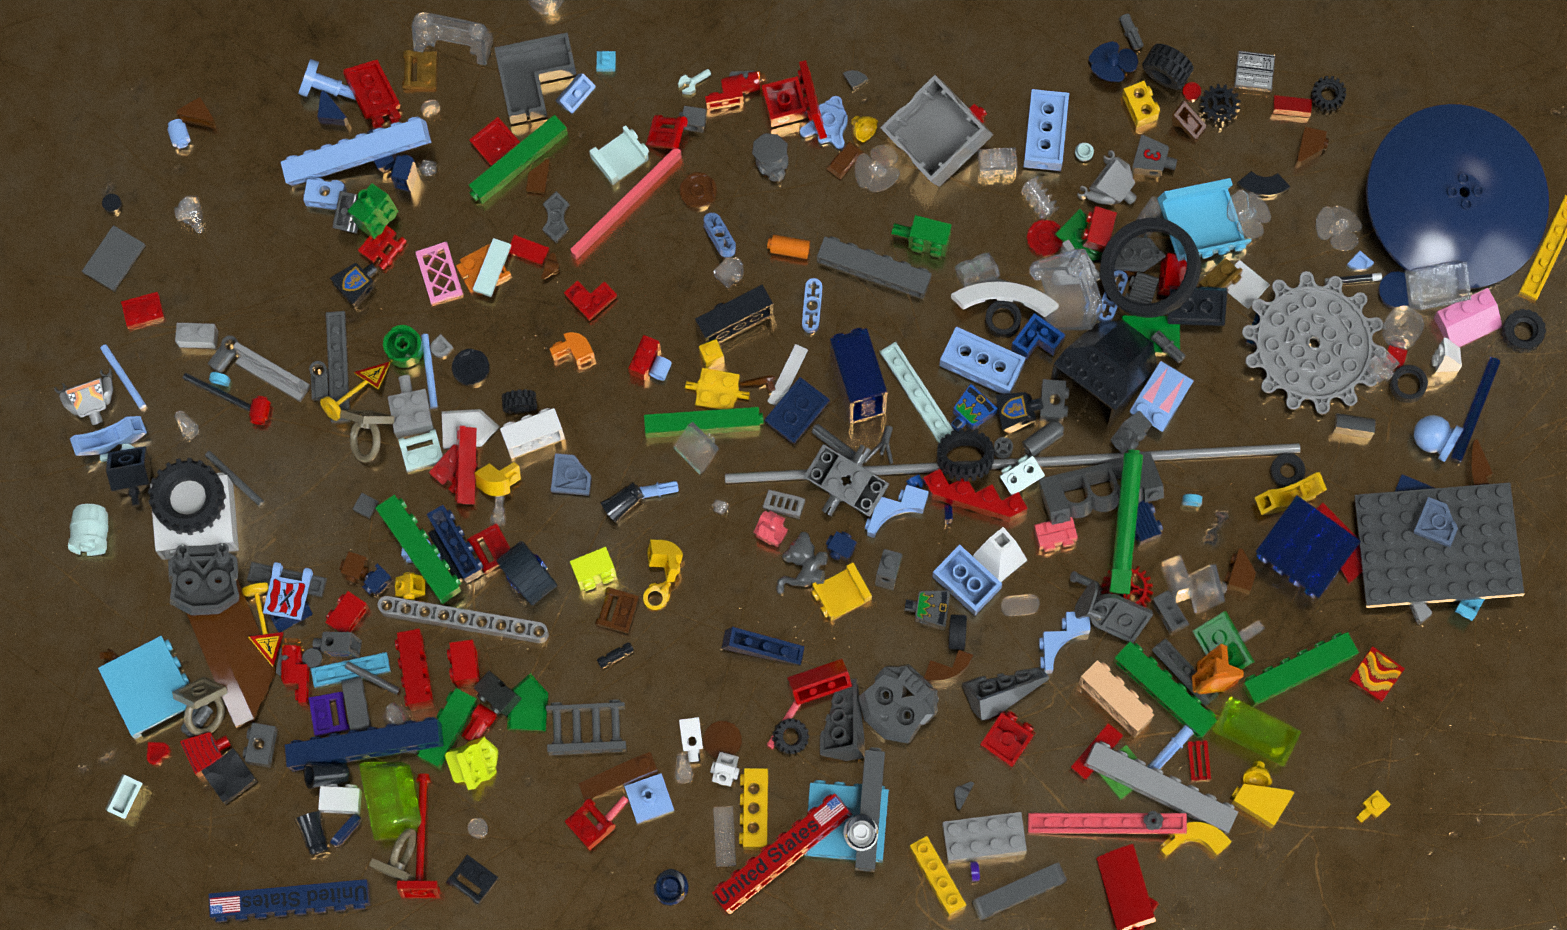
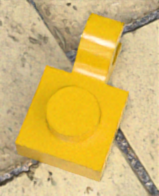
[1356,790,1391,823]

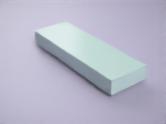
[473,238,511,297]

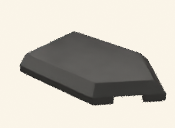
[1114,237,1166,272]

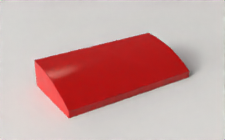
[1097,844,1156,930]

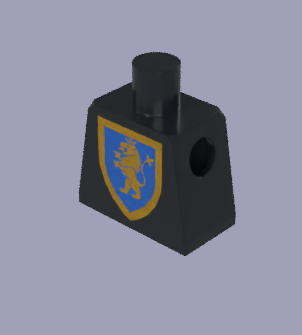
[330,263,378,309]
[996,392,1044,433]

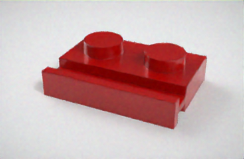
[121,292,165,329]

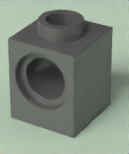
[679,106,707,133]

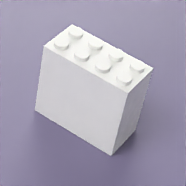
[150,473,239,560]

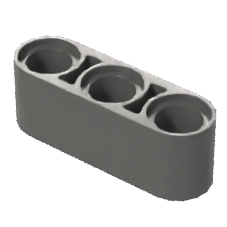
[342,676,371,732]

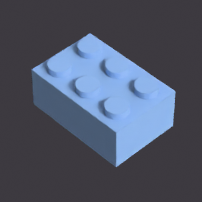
[932,544,1002,616]

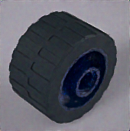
[497,541,557,605]

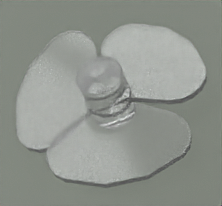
[855,145,900,192]
[1227,190,1271,239]
[1316,206,1362,251]

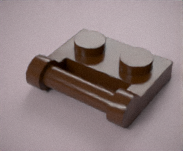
[595,587,639,634]

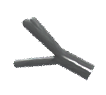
[864,426,893,464]

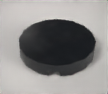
[452,348,490,386]

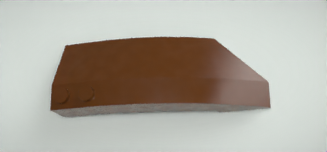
[186,579,276,728]

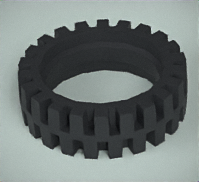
[937,428,994,481]

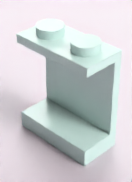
[589,125,649,185]

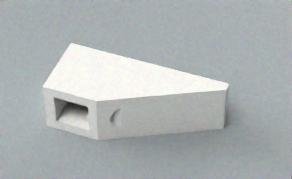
[1432,338,1462,372]

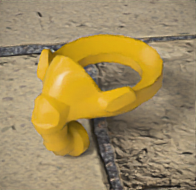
[643,581,671,610]

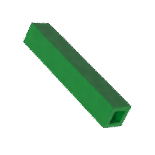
[469,115,568,204]
[644,407,764,438]

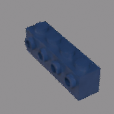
[427,505,484,584]

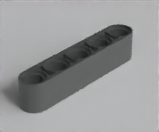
[972,862,1068,920]

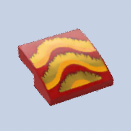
[1350,646,1405,701]

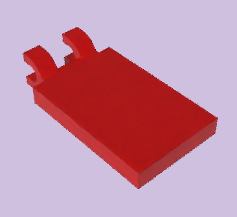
[343,60,401,128]

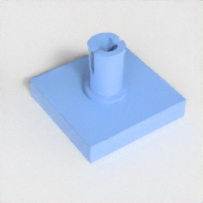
[624,773,674,824]

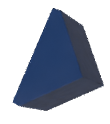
[317,90,349,126]

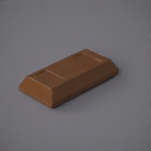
[826,141,864,180]

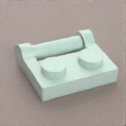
[398,429,443,473]

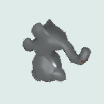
[776,532,828,594]

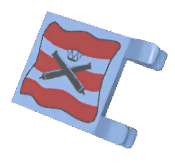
[263,562,313,620]

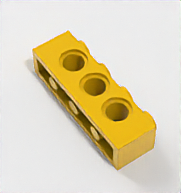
[739,768,768,850]
[909,836,966,917]

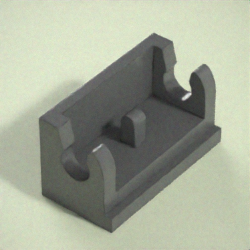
[1151,590,1189,635]

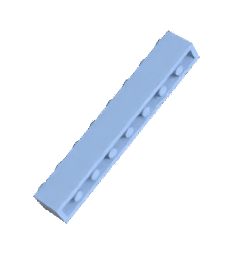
[281,117,431,186]

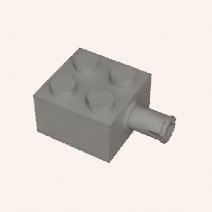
[388,375,434,438]

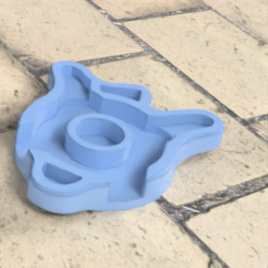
[799,96,848,149]

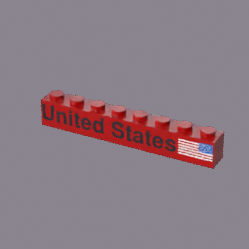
[712,794,853,914]

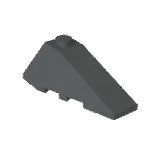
[962,667,1049,720]
[820,678,865,761]

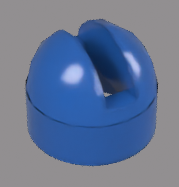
[906,475,923,489]

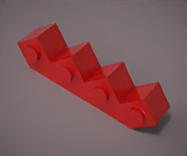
[923,469,1028,523]

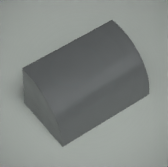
[1333,413,1375,439]

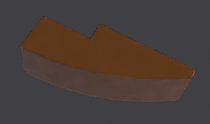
[1468,439,1493,486]

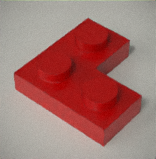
[564,281,618,321]

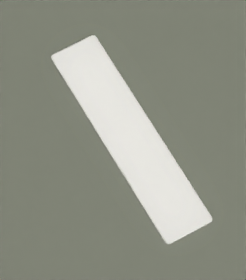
[768,344,808,406]

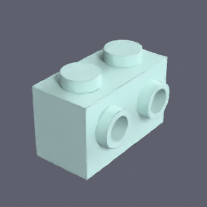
[999,454,1045,495]

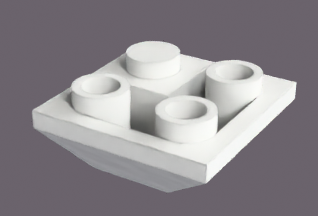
[973,527,1027,582]

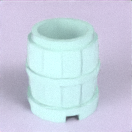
[68,504,109,556]

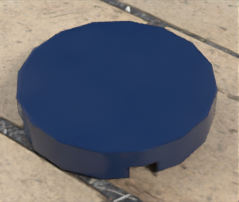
[1378,271,1417,310]

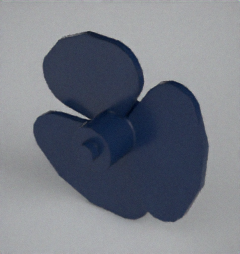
[1089,41,1138,82]

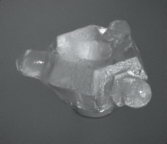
[174,195,204,233]

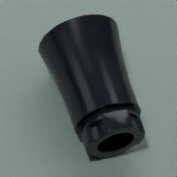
[600,482,645,523]
[304,762,349,789]
[294,811,328,856]

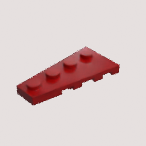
[797,60,827,139]
[1308,503,1362,585]

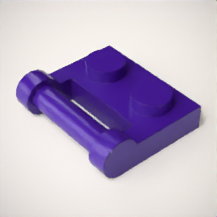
[309,692,350,737]

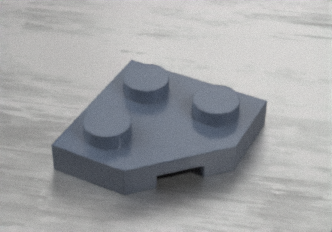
[551,453,592,496]
[1414,497,1458,548]

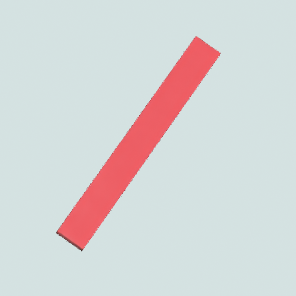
[570,149,682,260]
[1028,813,1187,834]

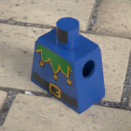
[951,384,997,432]

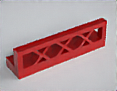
[454,426,477,505]

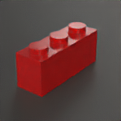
[787,659,852,705]

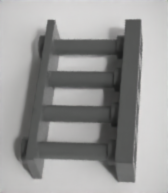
[546,700,627,756]

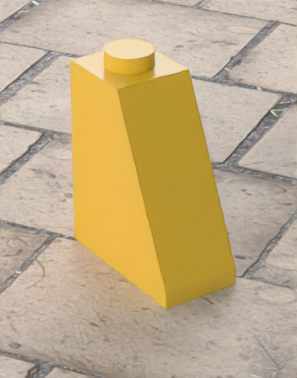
[1231,784,1295,828]

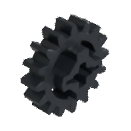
[1199,84,1241,125]

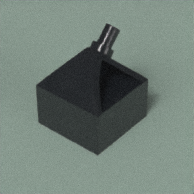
[106,446,151,507]

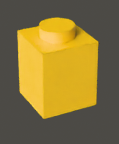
[699,339,724,369]

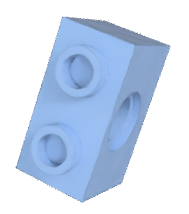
[303,178,347,210]

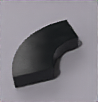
[1237,171,1290,197]

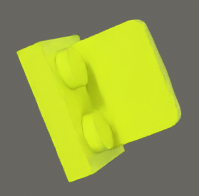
[445,736,498,790]

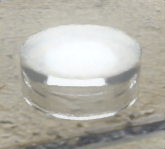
[421,100,440,117]
[468,818,488,839]

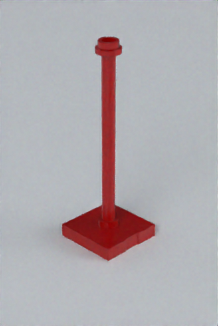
[397,773,441,898]

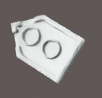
[442,409,500,449]

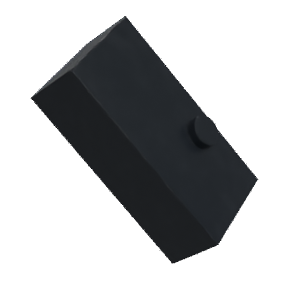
[695,284,774,344]

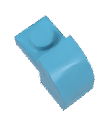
[1455,599,1485,621]

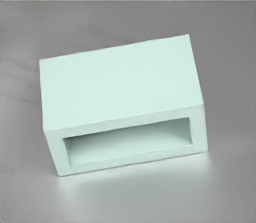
[105,774,142,819]

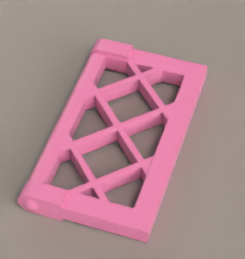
[416,242,463,304]

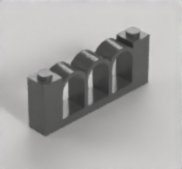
[1039,452,1164,525]

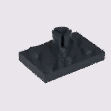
[1167,286,1228,326]

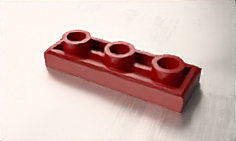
[1071,723,1123,781]

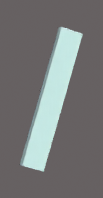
[879,342,953,443]

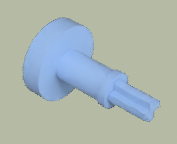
[298,59,356,100]

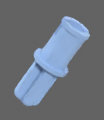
[640,481,679,499]

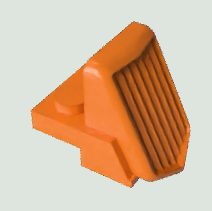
[1192,644,1244,694]

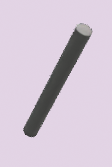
[205,451,264,507]

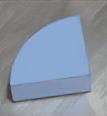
[1347,251,1374,270]

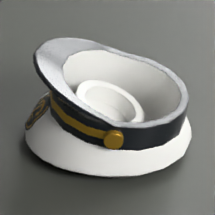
[843,814,878,851]

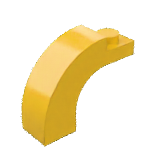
[1255,472,1327,515]
[1159,822,1231,859]

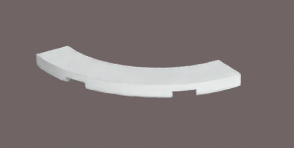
[951,282,1059,317]

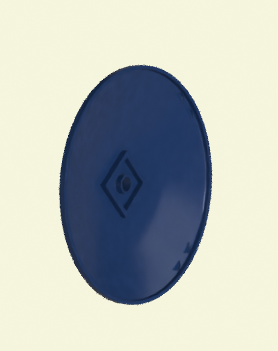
[1366,104,1549,290]

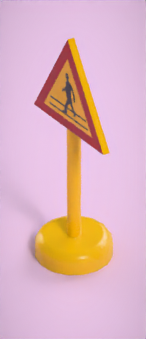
[320,362,390,421]
[242,583,284,667]

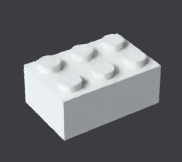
[500,408,565,459]

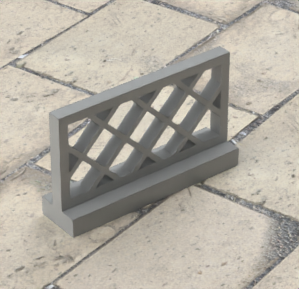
[233,342,311,402]

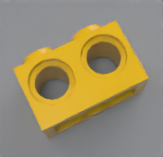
[1122,81,1160,127]

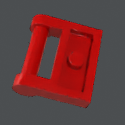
[646,115,688,149]
[467,523,511,574]
[564,798,615,850]

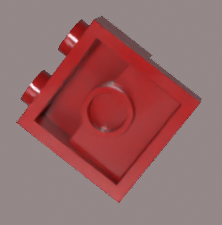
[980,710,1036,767]

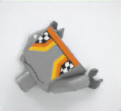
[54,368,113,425]

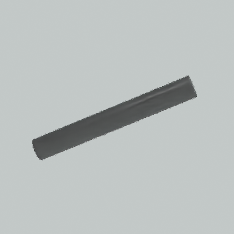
[345,661,400,695]

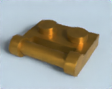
[402,50,437,89]

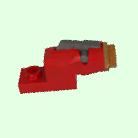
[705,71,767,109]
[276,638,310,706]

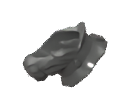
[752,133,789,182]

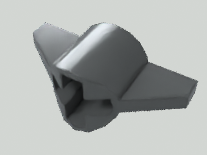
[954,781,974,810]

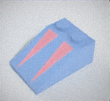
[1130,361,1194,432]

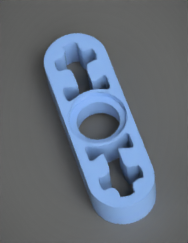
[802,278,822,333]

